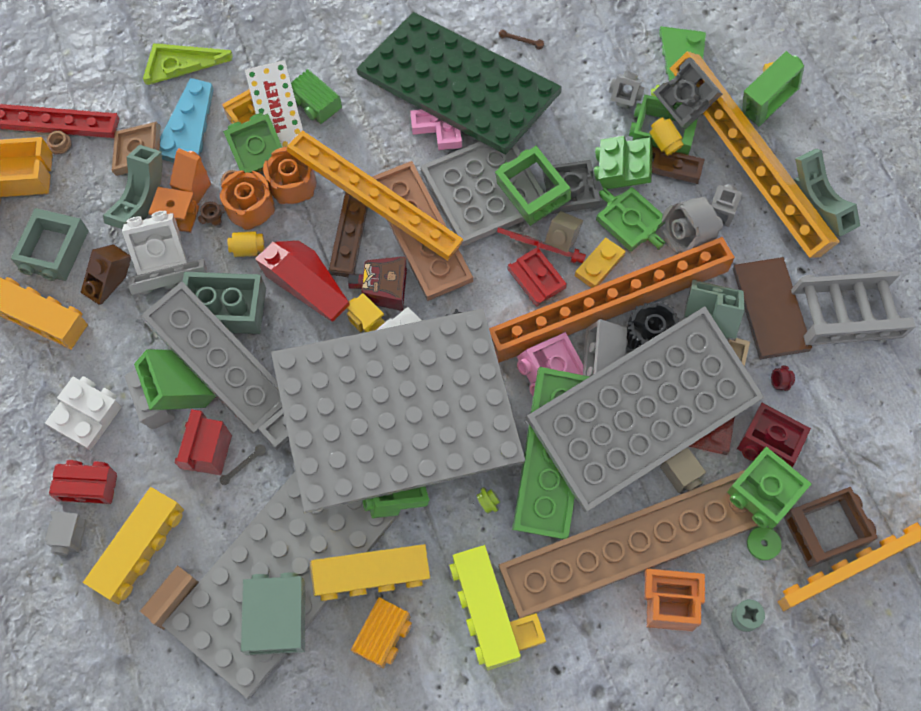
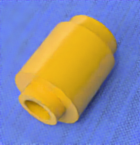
[649,117,684,156]
[227,231,265,257]

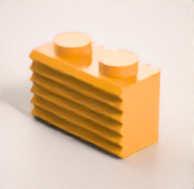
[351,597,412,669]

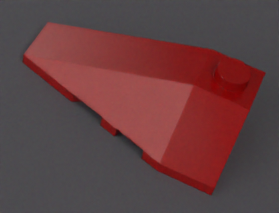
[255,240,350,322]

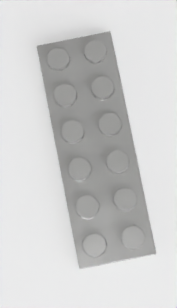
[141,281,282,434]

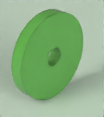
[747,527,782,561]

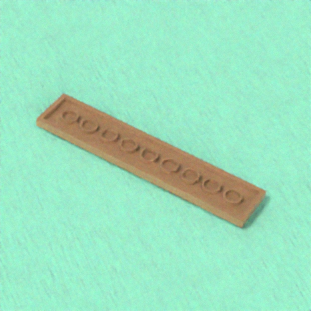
[498,470,758,619]

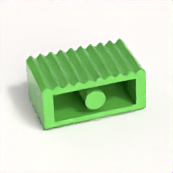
[291,69,342,124]

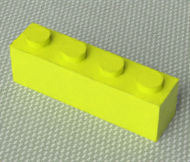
[449,545,521,671]

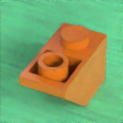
[170,148,211,205]

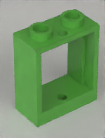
[742,51,804,127]
[629,94,698,155]
[495,146,571,226]

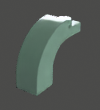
[103,145,162,229]
[794,148,860,237]

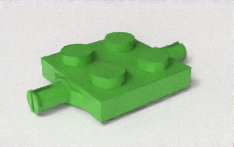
[596,187,666,252]

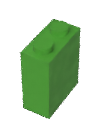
[134,349,216,410]

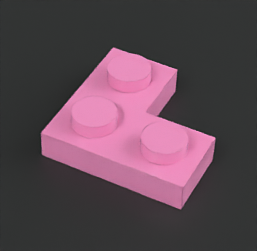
[411,110,462,150]

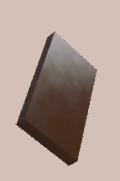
[733,257,812,360]

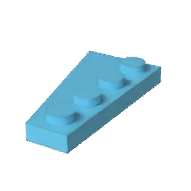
[159,78,214,163]

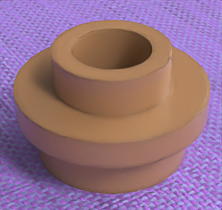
[47,131,71,154]

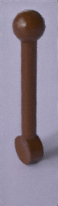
[498,29,544,50]

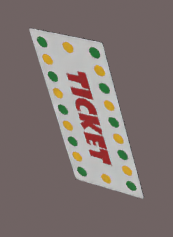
[245,60,303,147]

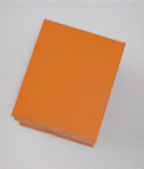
[149,187,200,233]

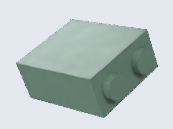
[241,572,306,655]

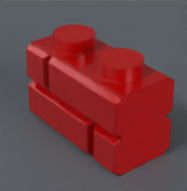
[49,460,117,504]

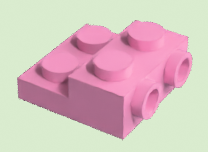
[517,332,584,396]

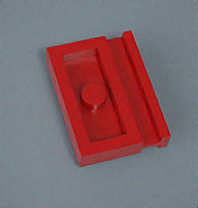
[507,247,567,307]

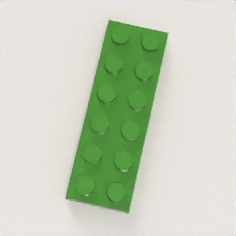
[512,367,589,540]

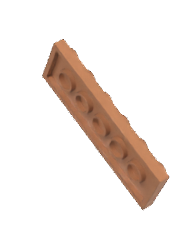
[372,161,473,301]

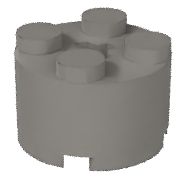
[662,197,723,253]

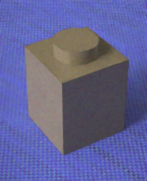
[545,211,583,252]
[660,447,706,494]

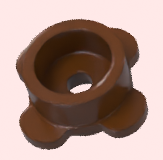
[198,201,225,226]

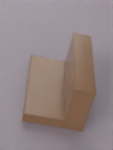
[140,565,199,630]

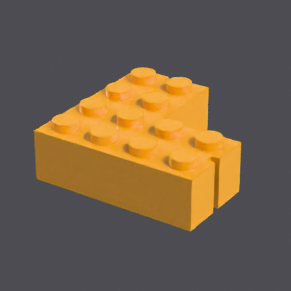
[0,137,53,199]

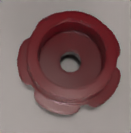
[771,365,795,391]

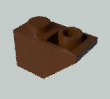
[80,244,131,305]

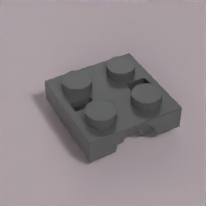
[653,57,723,129]
[542,159,601,214]

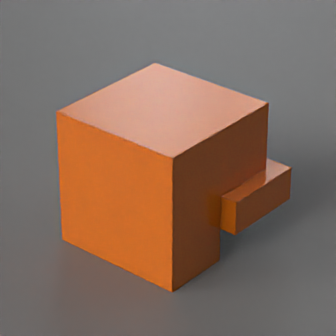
[644,569,705,631]

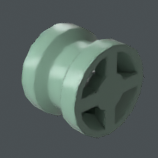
[731,599,765,632]

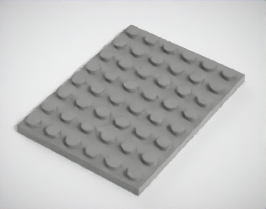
[271,308,525,514]

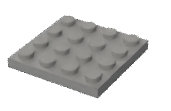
[420,142,544,247]

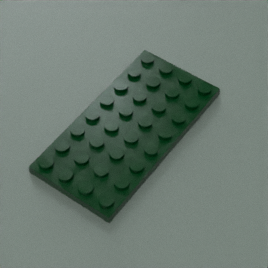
[356,12,561,155]

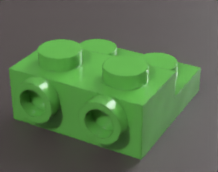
[223,113,282,173]
[594,136,652,189]
[727,447,812,530]
[362,486,430,518]

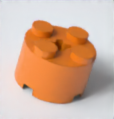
[263,147,317,204]
[220,170,275,230]

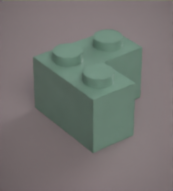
[684,280,744,339]

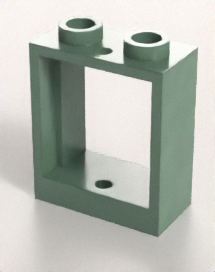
[11,208,89,281]

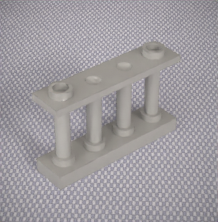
[791,270,916,345]

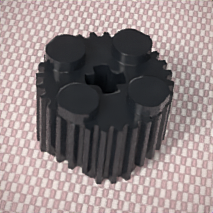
[626,301,680,350]

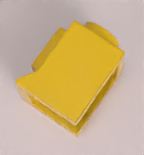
[346,293,385,333]

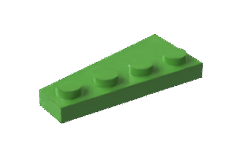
[659,26,706,81]

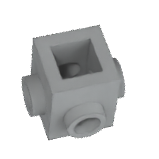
[609,71,645,108]

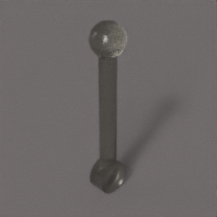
[219,444,266,485]

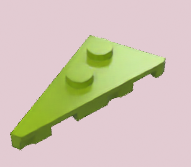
[143,43,233,85]

